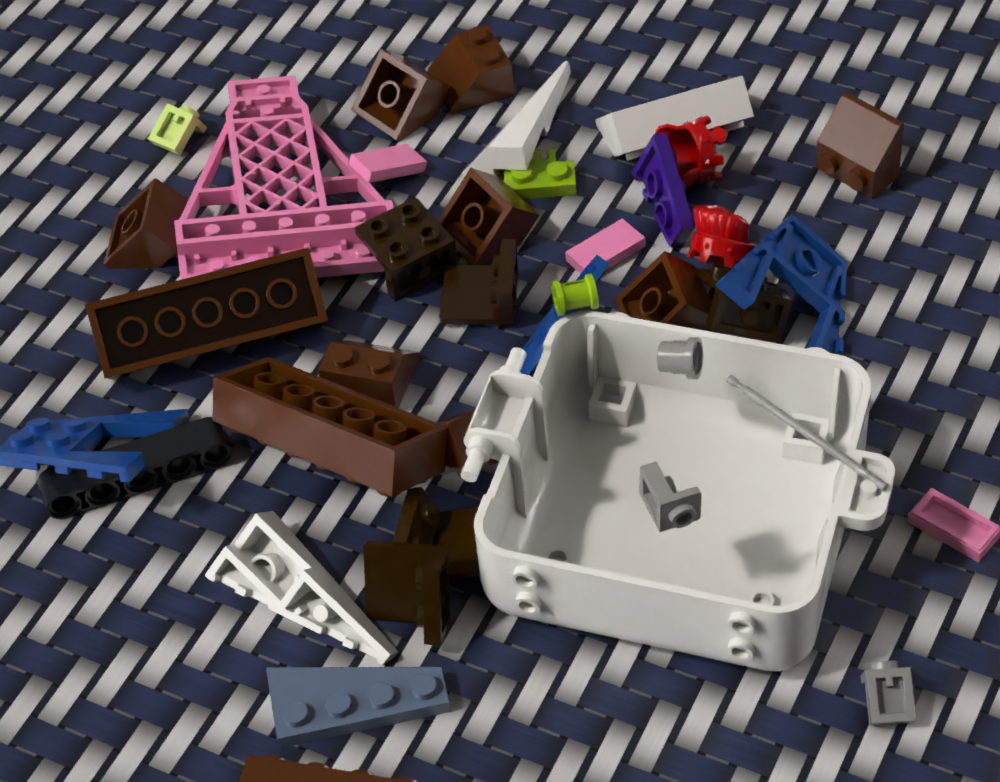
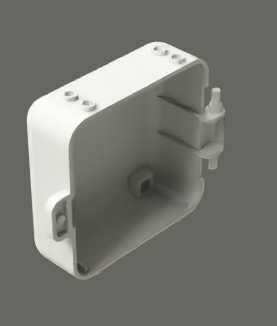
[461,311,895,671]

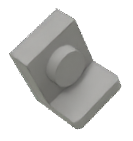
[639,461,702,532]
[861,661,917,726]

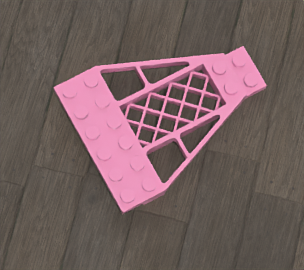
[174,75,394,280]

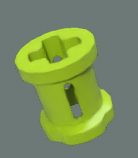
[551,273,599,317]

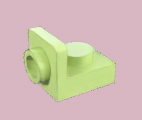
[148,104,207,155]

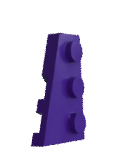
[631,133,695,247]

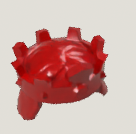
[655,116,728,189]
[687,205,758,268]

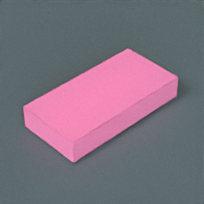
[349,144,427,183]
[565,218,646,274]
[907,488,1000,563]

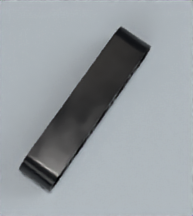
[38,417,234,519]

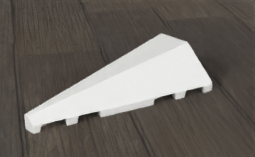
[463,61,571,177]
[205,511,398,665]

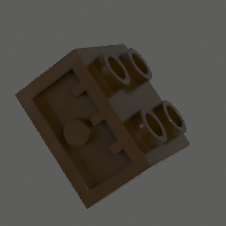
[355,198,457,302]
[439,239,519,324]
[696,264,793,344]
[392,487,480,580]
[363,541,450,646]

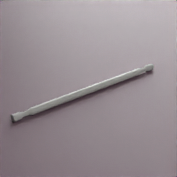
[727,375,888,491]

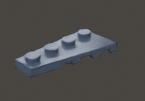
[266,667,451,748]

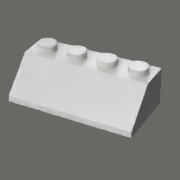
[595,75,754,160]

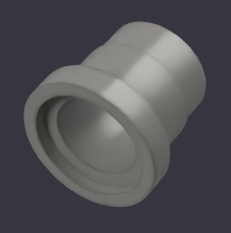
[657,337,704,379]

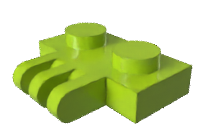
[504,148,577,199]

